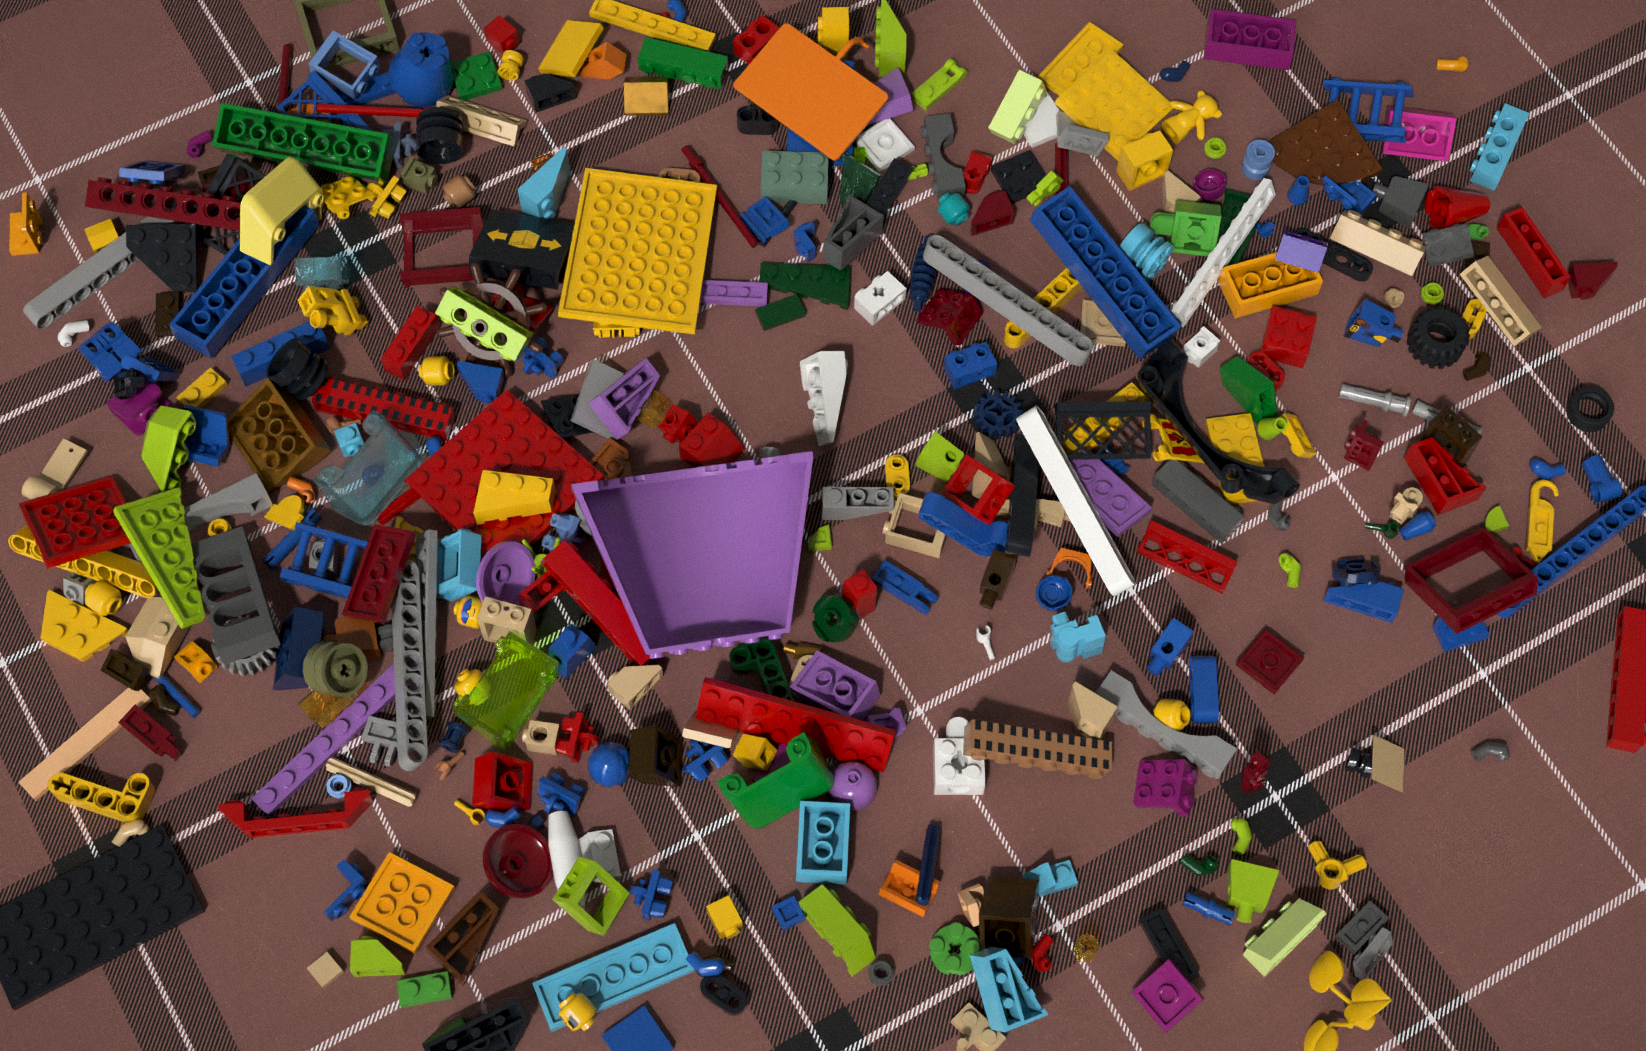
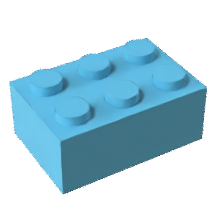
[796,801,850,885]

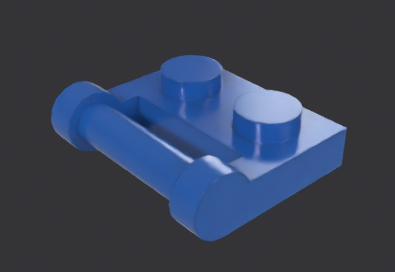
[121,355,180,383]

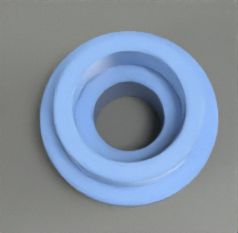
[326,774,352,799]

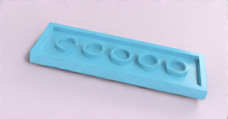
[532,923,695,1032]

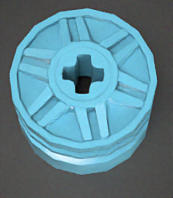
[1119,223,1173,283]

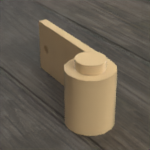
[22,438,88,500]

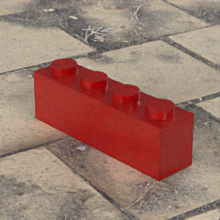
[1497,207,1571,299]

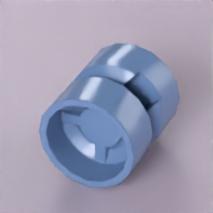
[1241,139,1275,181]

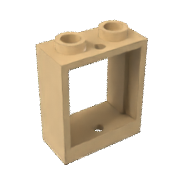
[882,493,947,558]
[477,596,537,652]

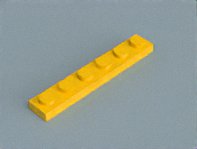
[589,0,716,52]

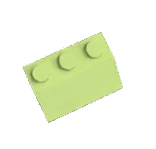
[1243,898,1327,977]

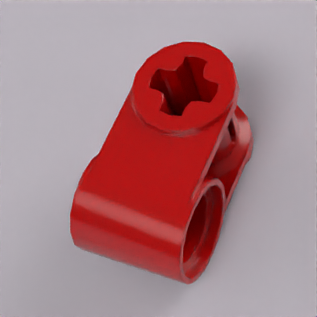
[963,150,993,194]

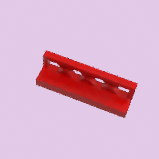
[1137,520,1238,594]

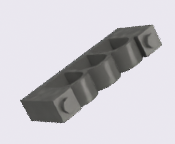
[191,526,281,665]

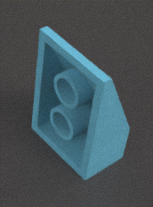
[518,147,571,220]

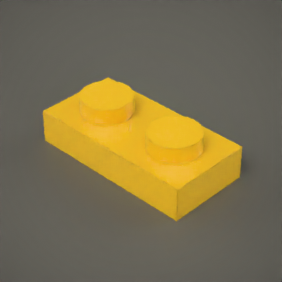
[176,367,228,408]
[1278,413,1317,459]

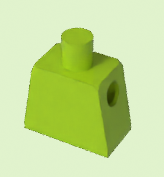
[914,432,965,482]
[1227,859,1279,923]

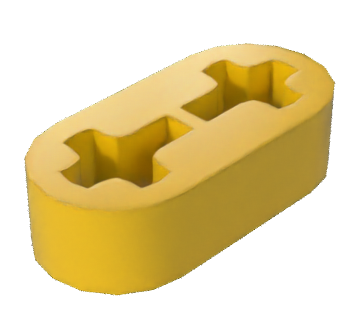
[1461,299,1487,339]

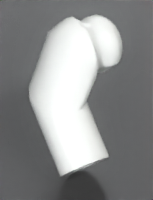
[58,320,89,347]

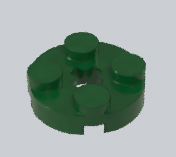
[812,594,859,643]

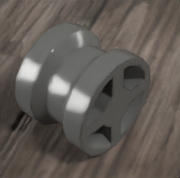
[376,624,393,652]

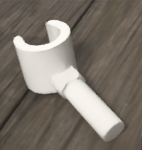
[976,625,995,661]

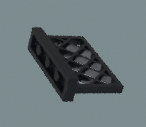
[188,153,266,255]
[1054,401,1151,460]

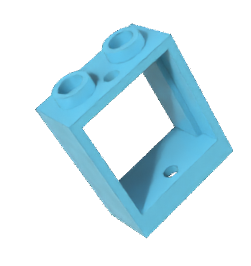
[436,529,481,602]

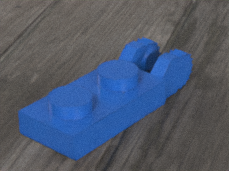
[871,560,938,615]

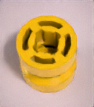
[497,50,524,81]

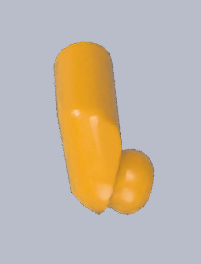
[1437,56,1469,72]

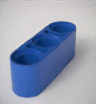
[1189,655,1219,723]

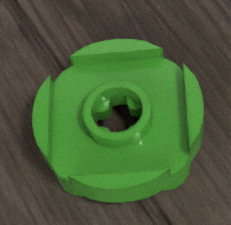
[929,922,980,975]

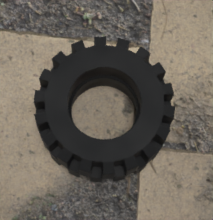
[1407,306,1470,369]

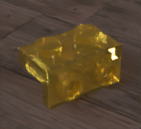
[298,690,359,728]

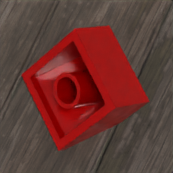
[679,412,745,468]
[472,751,532,811]

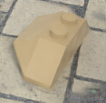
[125,594,204,679]

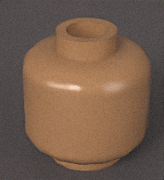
[443,175,476,208]

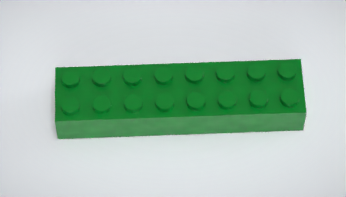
[212,103,396,183]

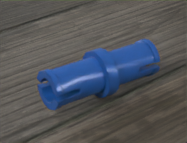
[1182,891,1236,926]

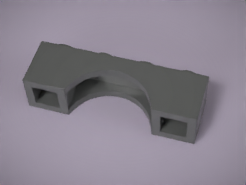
[920,113,966,202]

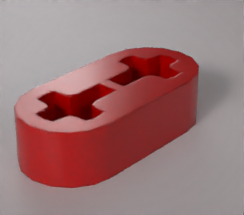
[1247,351,1285,390]

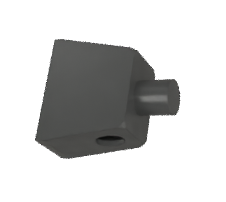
[1372,176,1429,229]

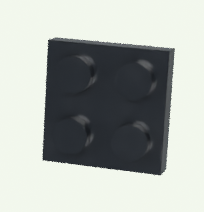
[991,150,1046,204]

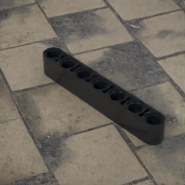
[1005,434,1039,557]

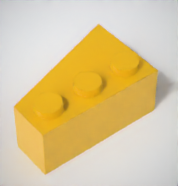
[473,470,556,525]

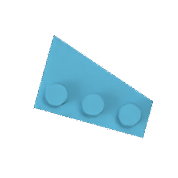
[970,947,1049,1032]

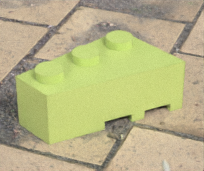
[988,70,1048,144]

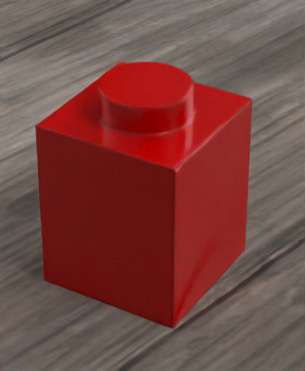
[484,15,519,54]

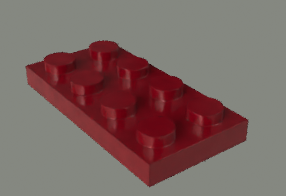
[342,524,416,624]

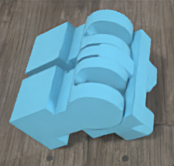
[1050,612,1106,662]

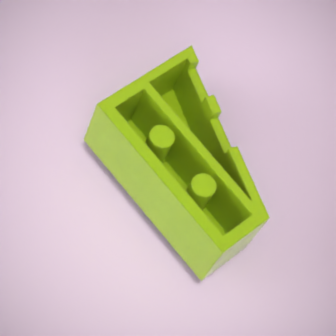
[798,884,876,977]

